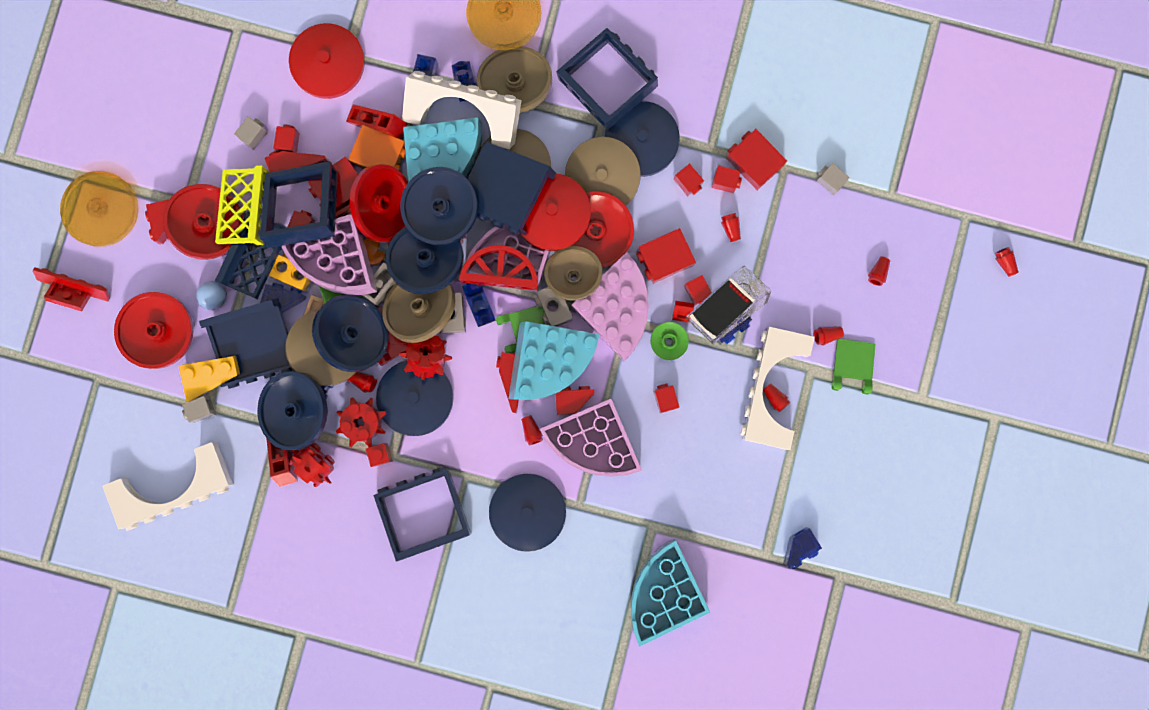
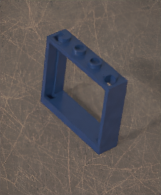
[556,28,658,131]
[259,161,338,248]
[373,467,471,562]

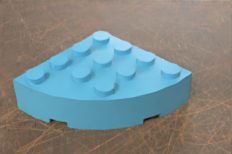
[403,117,482,183]
[508,321,600,400]
[630,539,710,647]

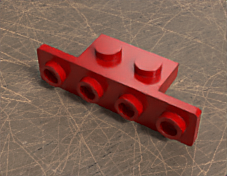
[32,267,110,312]

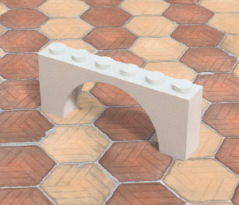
[402,71,522,149]
[740,327,814,450]
[103,442,234,531]

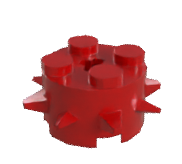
[399,336,452,380]
[336,397,386,447]
[289,442,335,487]

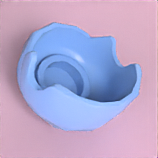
[196,281,227,310]

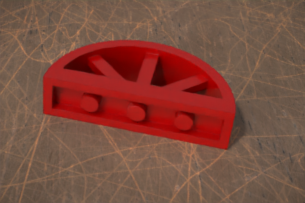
[459,245,538,291]

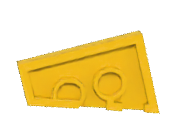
[179,355,240,402]

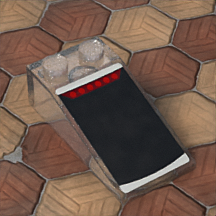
[686,265,772,344]

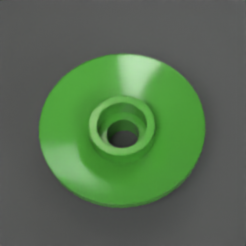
[650,322,689,360]

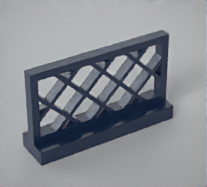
[215,211,285,300]

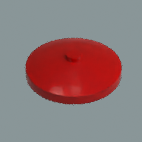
[289,23,365,99]
[350,164,408,242]
[520,173,591,251]
[163,184,243,260]
[572,191,634,268]
[114,292,193,369]

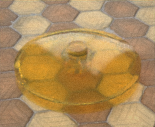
[466,0,541,50]
[60,171,139,247]

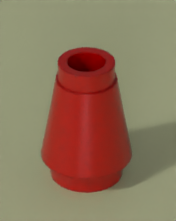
[721,213,741,242]
[995,247,1019,277]
[868,256,890,286]
[813,326,844,346]
[347,372,377,393]
[763,384,791,412]
[521,415,543,446]

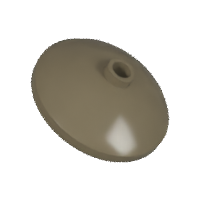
[544,246,602,300]

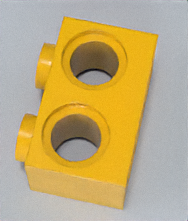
[269,253,311,292]

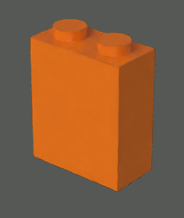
[348,125,406,171]

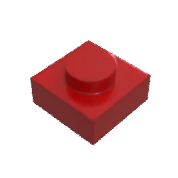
[672,301,694,323]

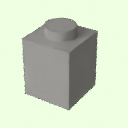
[234,117,268,150]
[817,163,850,196]
[182,396,216,423]

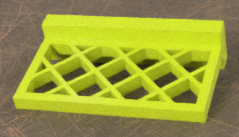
[215,165,270,245]

